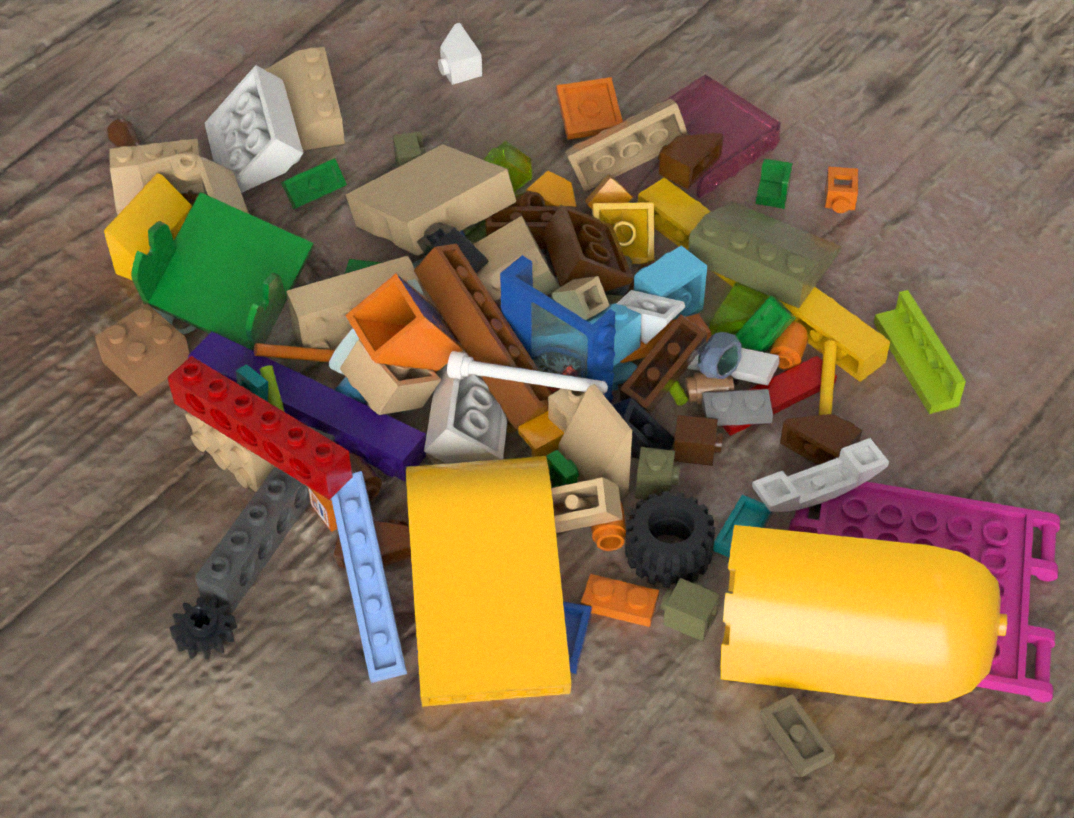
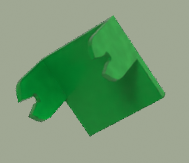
[131,192,314,351]

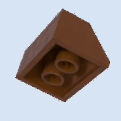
[542,205,633,292]

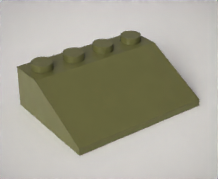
[688,201,842,308]

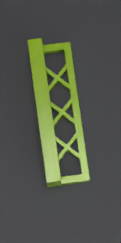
[874,290,966,414]

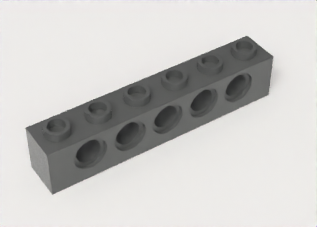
[195,426,335,614]

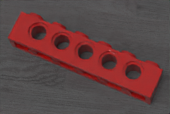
[167,356,353,500]

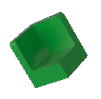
[755,159,793,209]

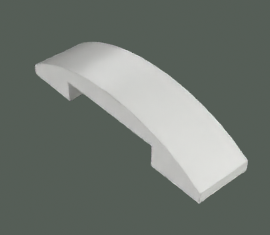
[752,438,889,512]

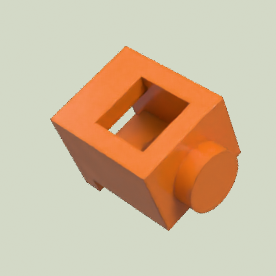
[825,166,858,213]

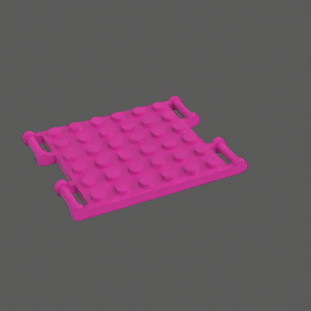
[789,481,1060,703]

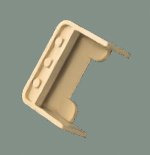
[138,152,249,214]

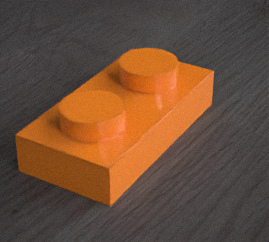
[581,574,659,627]

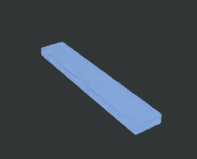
[331,471,407,683]

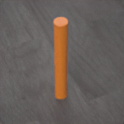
[254,343,335,362]

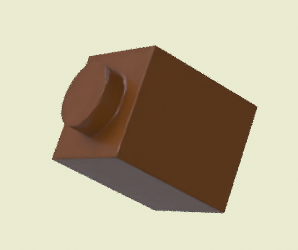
[674,415,723,466]

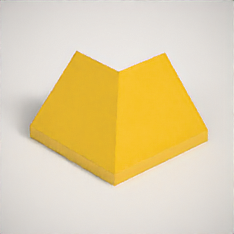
[592,202,655,264]

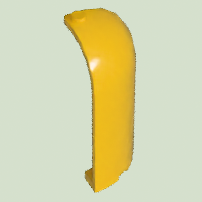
[721,525,1007,704]

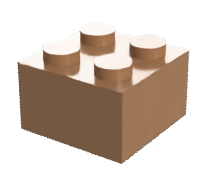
[95,303,190,397]

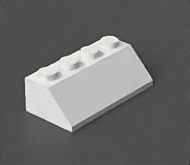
[424,342,508,464]

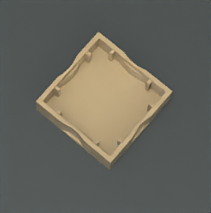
[346,144,516,256]

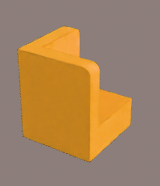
[585,174,633,210]
[518,411,564,457]

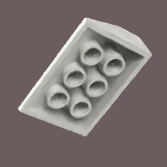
[205,65,303,193]

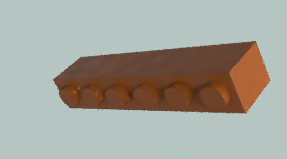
[414,244,554,430]

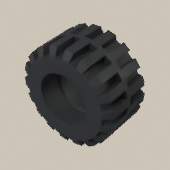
[625,491,715,588]

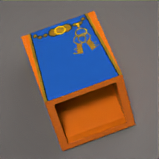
[345,273,463,371]

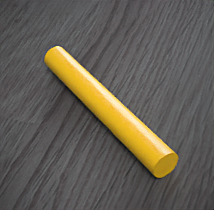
[818,340,837,415]

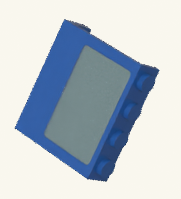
[500,255,616,404]

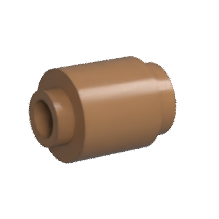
[685,372,734,405]

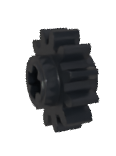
[170,596,237,660]

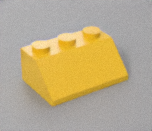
[104,173,192,280]

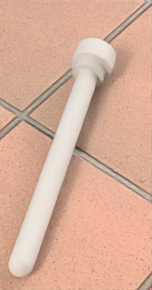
[447,351,608,394]

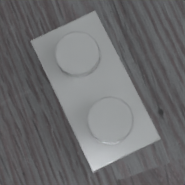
[702,389,773,426]

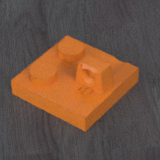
[556,77,623,140]

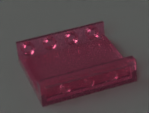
[661,74,781,199]

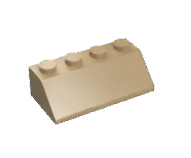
[565,98,688,192]

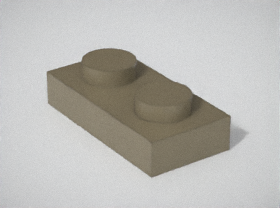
[760,694,835,777]

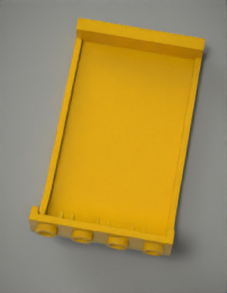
[406,456,572,707]

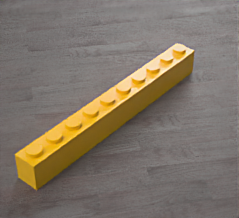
[638,178,890,382]

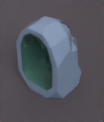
[697,332,742,379]

